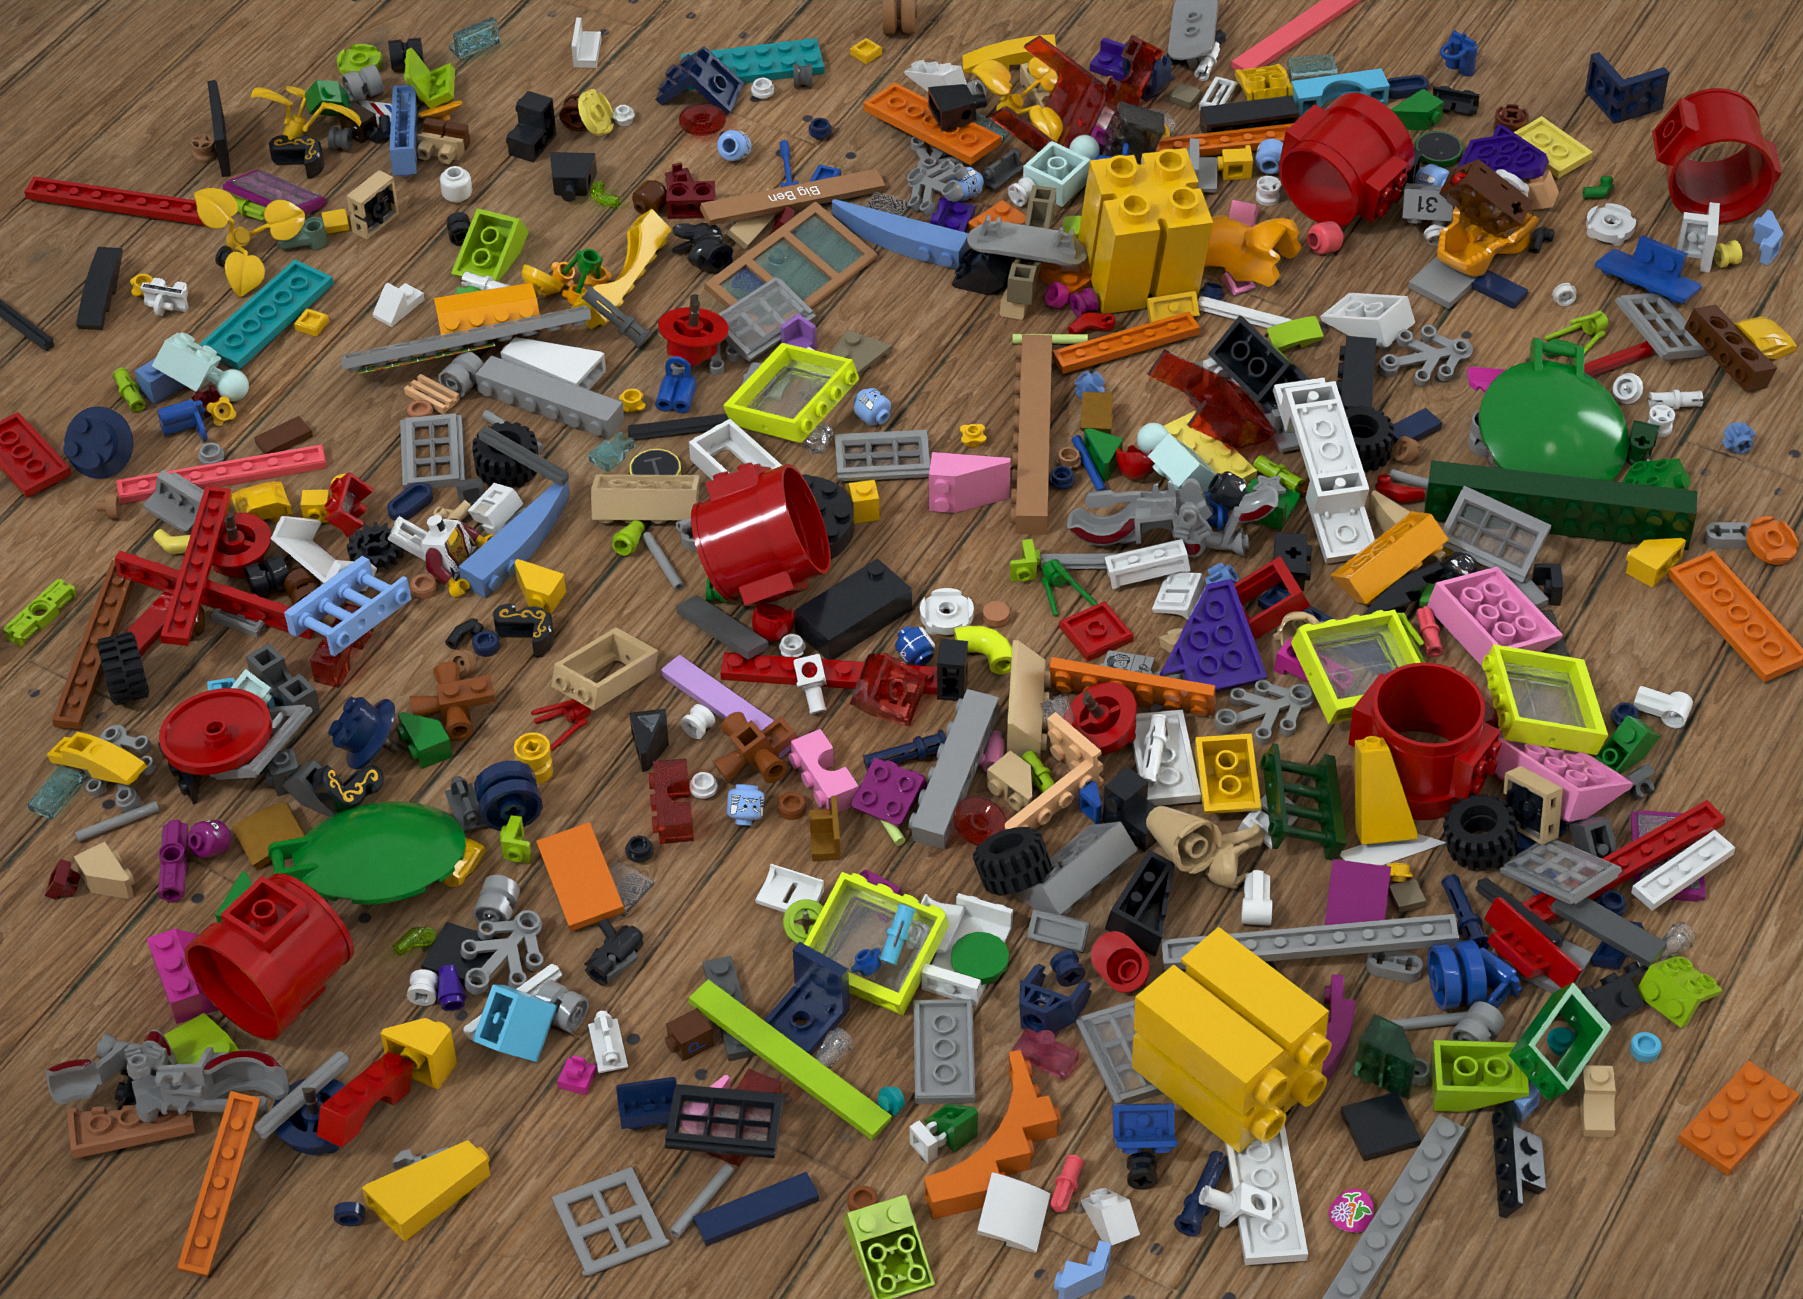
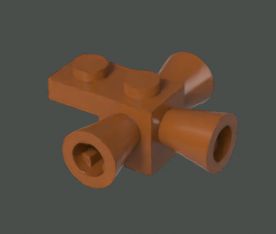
[410,662,496,741]
[712,712,799,783]

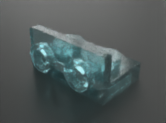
[449,17,500,60]

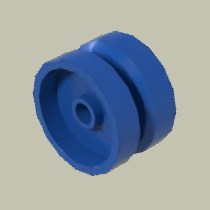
[1428,940,1487,1011]

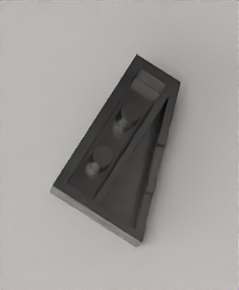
[1105,850,1175,957]

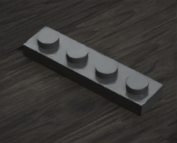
[703,956,757,1061]

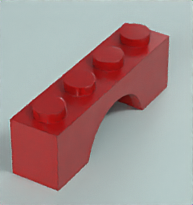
[317,1051,414,1148]

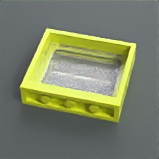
[723,343,859,443]
[1291,610,1421,724]
[1482,644,1608,755]
[804,872,949,1016]

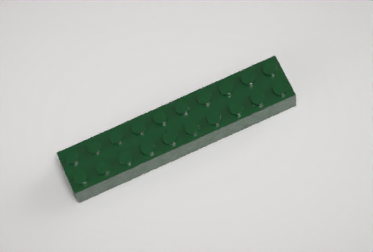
[1424,460,1698,551]

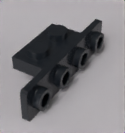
[1556,961,1648,1024]
[1492,1101,1546,1218]

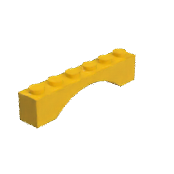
[571,209,672,329]

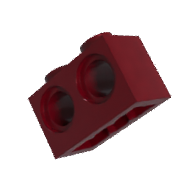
[666,181,716,219]

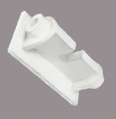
[588,1011,628,1073]

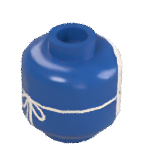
[895,626,935,666]

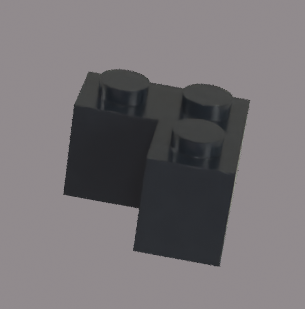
[506,91,557,163]
[1103,767,1157,852]

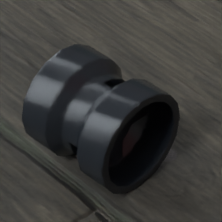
[446,212,471,246]

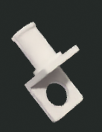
[794,654,827,714]
[1199,1183,1272,1228]

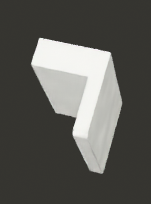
[572,18,602,68]

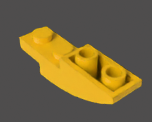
[47,732,147,785]

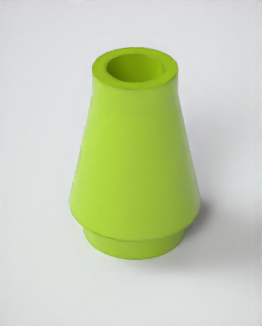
[612,520,645,556]

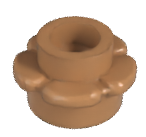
[1056,447,1081,470]

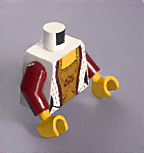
[421,515,494,597]

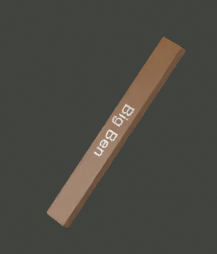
[700,169,886,226]

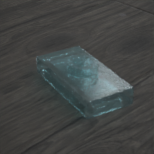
[1287,54,1338,79]
[27,765,84,819]

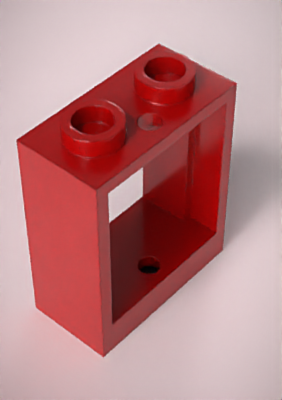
[1234,556,1311,640]

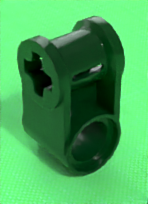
[1626,420,1660,466]

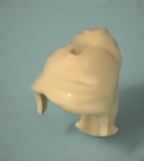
[1203,823,1266,889]

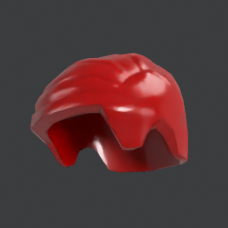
[1116,445,1155,480]
[751,603,795,642]

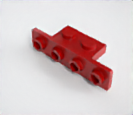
[1485,897,1582,988]

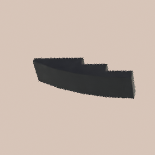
[76,247,123,330]
[1363,560,1443,615]

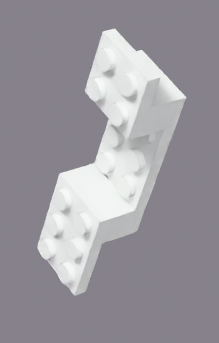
[1273,378,1375,564]

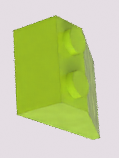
[451,208,529,282]
[164,1013,239,1064]
[1430,1040,1529,1112]

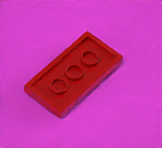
[0,412,72,498]

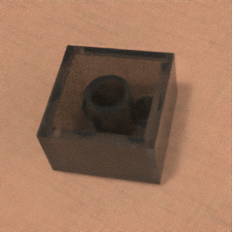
[1102,101,1164,162]

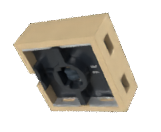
[346,170,399,240]
[1503,766,1563,845]

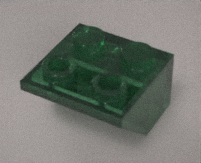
[1354,1014,1417,1100]

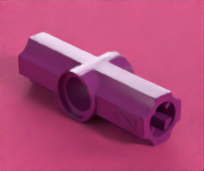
[158,820,189,903]

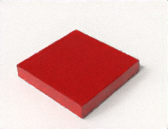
[1059,601,1134,662]

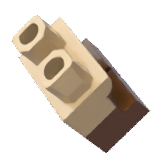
[417,117,470,164]

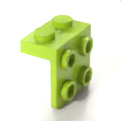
[404,48,455,109]
[1637,956,1722,1028]

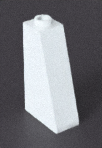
[501,337,606,390]

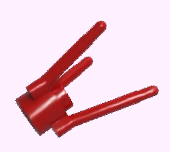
[531,699,591,751]

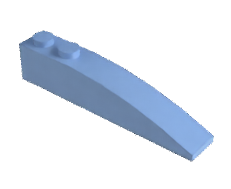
[390,85,418,177]
[832,199,969,269]
[459,481,570,598]

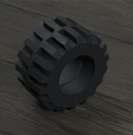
[1345,405,1394,473]
[472,421,539,488]
[97,631,149,706]
[1443,794,1519,871]
[973,827,1052,895]

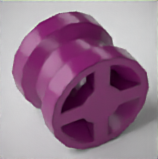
[1069,288,1099,317]

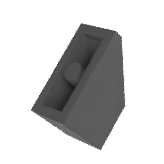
[282,759,342,817]
[1569,816,1617,859]

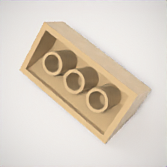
[591,474,700,524]
[1007,640,1050,759]

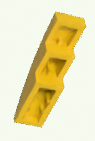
[962,34,1056,73]

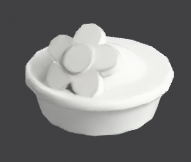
[1613,373,1643,404]

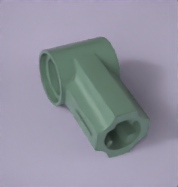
[278,217,328,250]

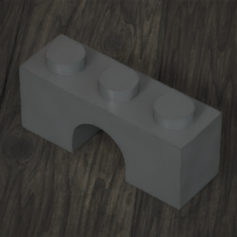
[246,643,320,719]

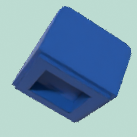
[1079,781,1102,824]

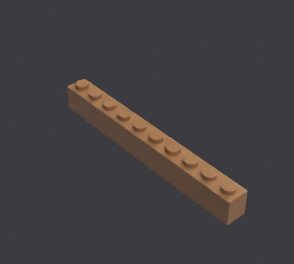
[1010,334,1052,535]

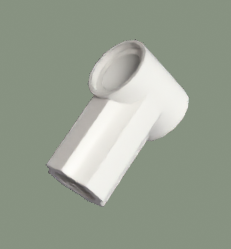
[1634,686,1693,728]
[1241,870,1272,926]

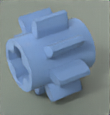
[1074,371,1106,400]
[1722,422,1756,454]
[1205,562,1239,584]

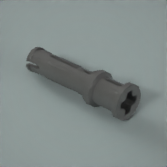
[582,286,651,349]

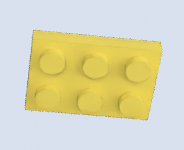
[1514,116,1593,179]

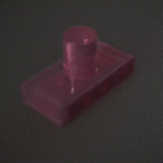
[1012,1028,1079,1080]

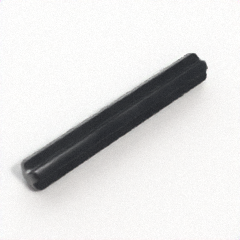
[0,298,55,351]
[628,414,728,440]
[1476,878,1565,949]

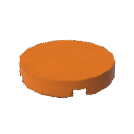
[1746,516,1798,565]

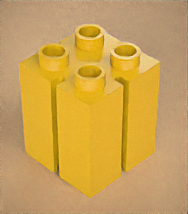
[1078,148,1213,314]
[1132,927,1332,1154]

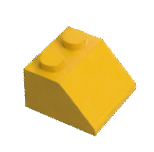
[380,1018,457,1090]

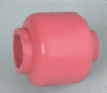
[1307,221,1344,254]

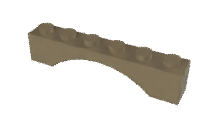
[1007,185,1057,305]

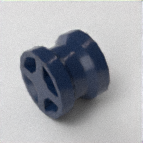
[1050,950,1086,987]

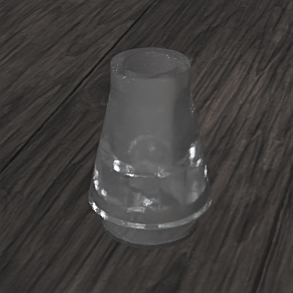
[1658,922,1696,961]
[814,1027,854,1069]

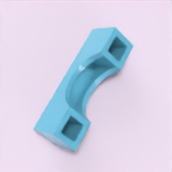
[1291,68,1390,117]

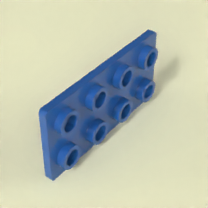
[1595,235,1702,303]

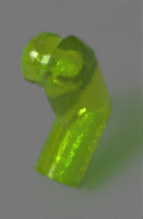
[590,181,620,208]
[393,927,436,956]

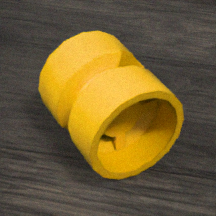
[514,732,553,785]

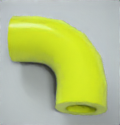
[954,626,1012,675]

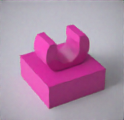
[557,1055,597,1095]

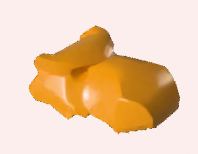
[1437,206,1539,277]
[1205,215,1302,287]

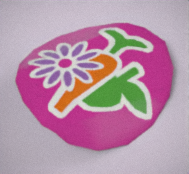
[1328,1188,1374,1233]

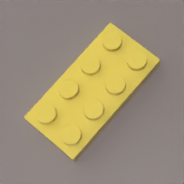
[1164,411,1257,483]

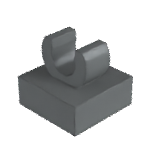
[455,478,485,506]
[1624,763,1655,800]

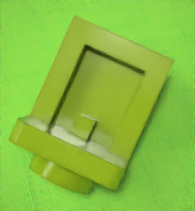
[1010,539,1041,582]
[500,815,532,863]

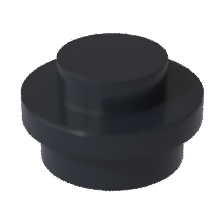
[625,835,654,863]

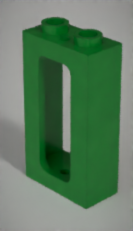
[1509,983,1612,1100]

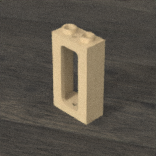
[551,627,659,710]

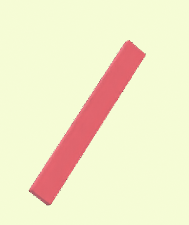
[1231,0,1362,70]
[116,444,327,504]

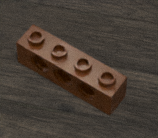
[1684,305,1777,391]

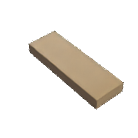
[727,188,779,249]

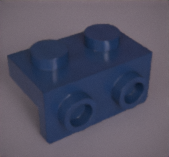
[616,1077,677,1129]

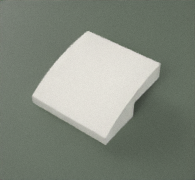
[977,1172,1050,1253]

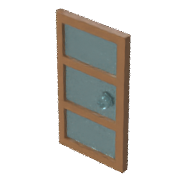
[704,201,878,338]

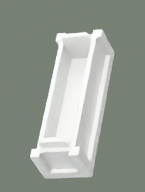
[1105,539,1190,589]

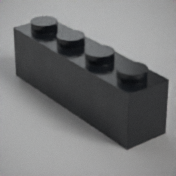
[1199,95,1299,133]
[1337,336,1377,410]

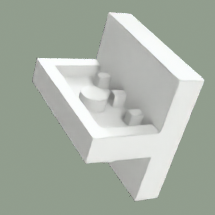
[1677,202,1720,273]

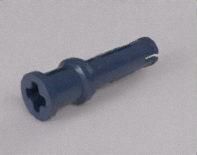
[863,730,946,771]
[1441,874,1490,949]
[1174,1151,1228,1237]

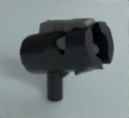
[584,919,644,986]

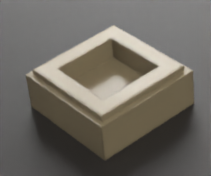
[1169,82,1201,109]
[1388,879,1426,913]

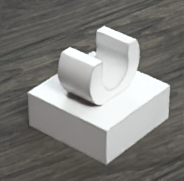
[910,1120,947,1164]

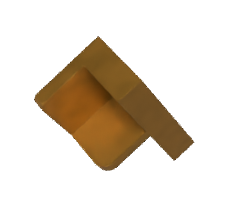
[1080,392,1113,435]
[809,795,841,862]

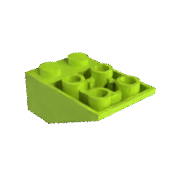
[842,1194,935,1299]

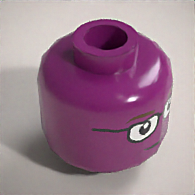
[188,819,231,858]

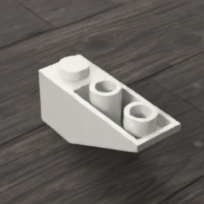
[904,60,967,92]

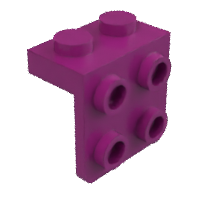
[852,757,928,827]

